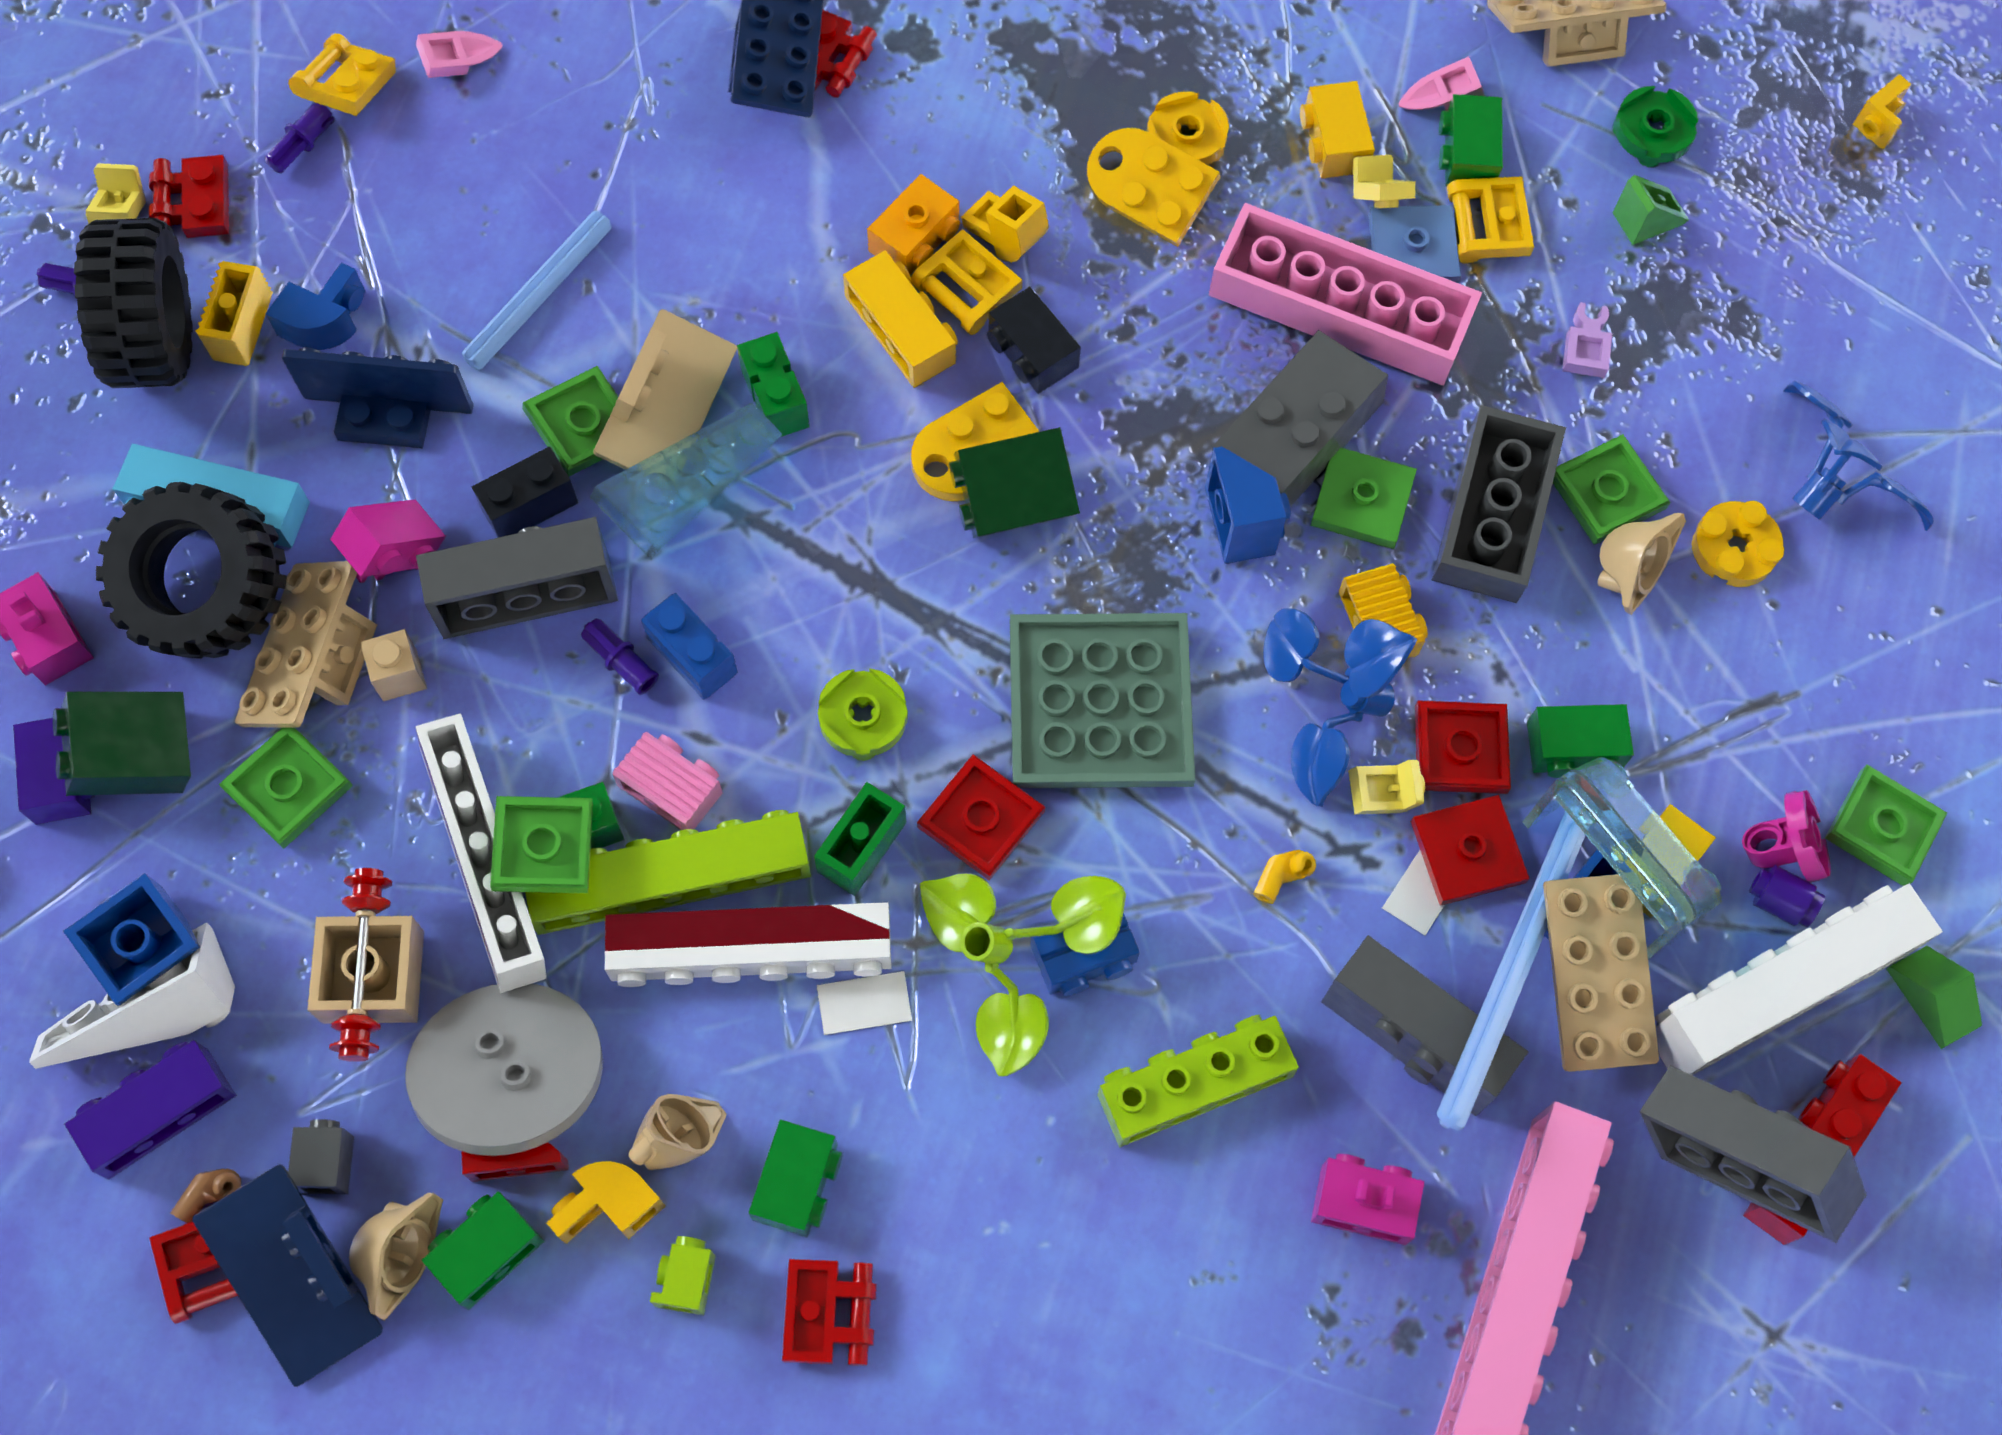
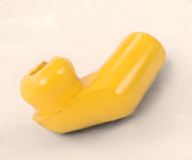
[1253,850,1316,904]

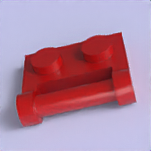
[149,1222,238,1324]

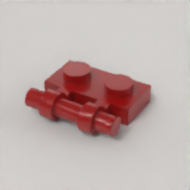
[815,9,877,97]
[149,155,229,238]
[782,1259,877,1366]

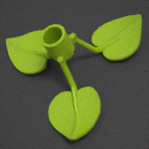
[920,874,1126,1077]

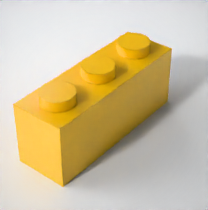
[843,250,958,388]

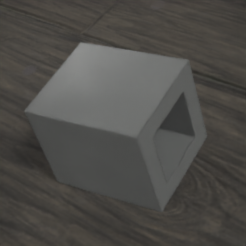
[288,1119,354,1194]

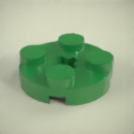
[1612,86,1698,167]

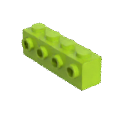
[1097,1014,1299,1148]

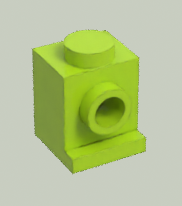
[650,1236,716,1315]

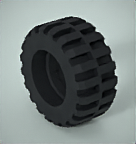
[74,218,193,388]
[96,482,287,659]

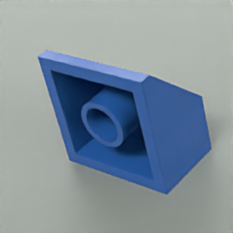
[1205,446,1291,564]
[63,873,200,1007]

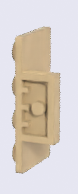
[1487,0,1667,67]
[593,309,737,490]
[235,561,377,728]
[1543,873,1659,1072]

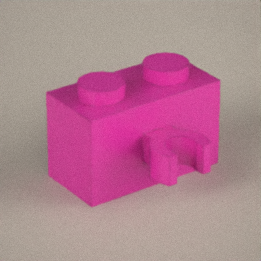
[330,499,446,583]
[0,572,94,686]
[1311,1154,1425,1245]

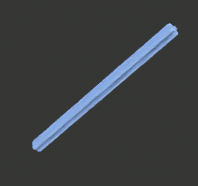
[1437,807,1591,1131]

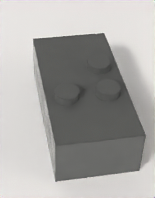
[1212,330,1388,507]
[1432,405,1566,603]
[416,517,618,639]
[1321,935,1528,1116]
[1639,1066,1866,1243]

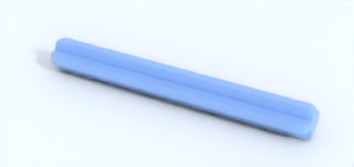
[462,211,611,370]

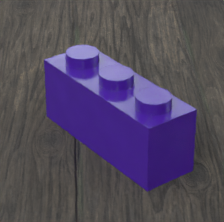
[64,1040,237,1180]

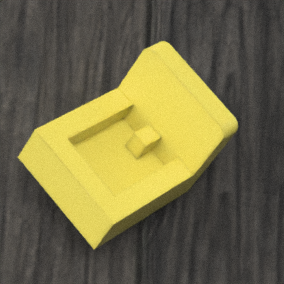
[1353,155,1415,208]
[85,163,146,224]
[1348,760,1425,815]

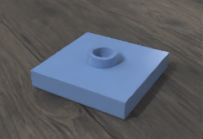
[1368,205,1461,283]

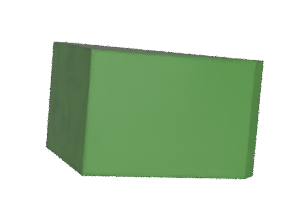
[1612,175,1689,245]
[1886,946,1982,1049]

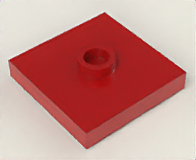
[1415,700,1511,794]
[917,754,1045,881]
[1410,795,1530,906]

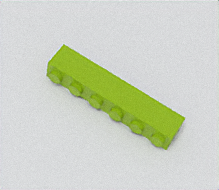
[525,810,812,935]

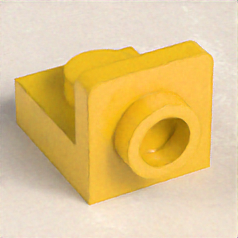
[1853,74,1912,149]

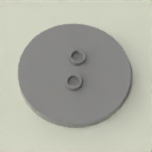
[405,984,603,1156]

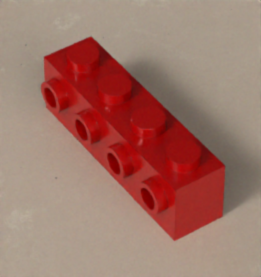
[1743,1054,1902,1245]

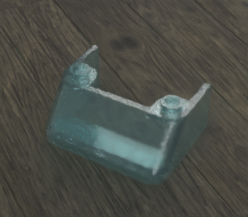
[1522,757,1722,960]

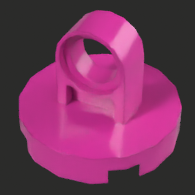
[1742,790,1831,883]

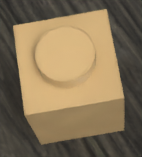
[360,629,427,702]

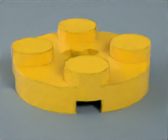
[1147,91,1229,165]
[1691,500,1784,587]

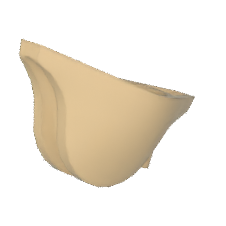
[1598,513,1686,615]
[628,1094,727,1170]
[349,1193,443,1321]

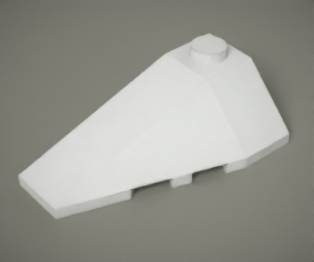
[29,923,235,1069]

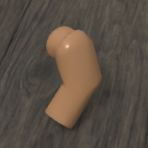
[170,1168,241,1223]

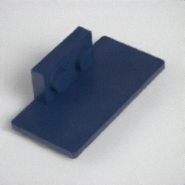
[728,0,823,118]
[282,347,474,448]
[192,1164,383,1387]

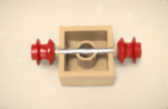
[308,868,424,1062]

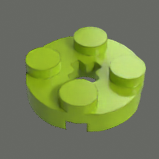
[817,669,908,761]

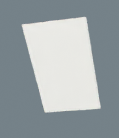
[1382,850,1445,936]
[817,971,912,1035]

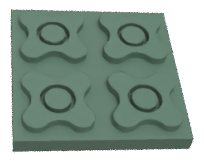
[1010,613,1195,788]

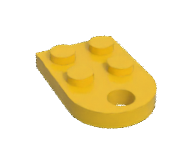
[1087,128,1221,247]
[911,382,1040,501]

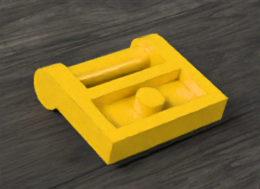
[288,33,396,116]
[1447,176,1534,263]
[911,229,1022,335]

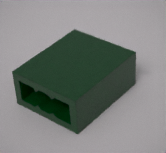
[949,427,1080,538]
[53,692,191,796]

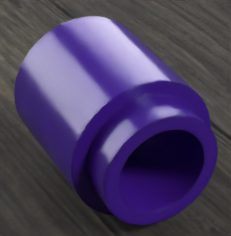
[1749,865,1825,928]

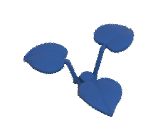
[1783,381,1934,531]
[1263,608,1417,807]

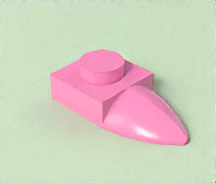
[416,31,503,78]
[1398,56,1485,111]

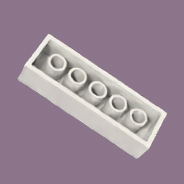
[1655,883,1943,1075]

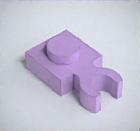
[1562,302,1612,378]

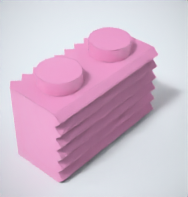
[612,732,723,830]

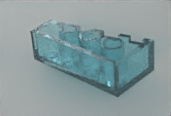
[590,403,782,560]

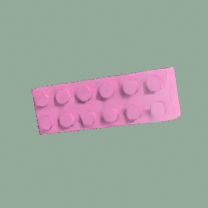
[1209,203,1482,386]

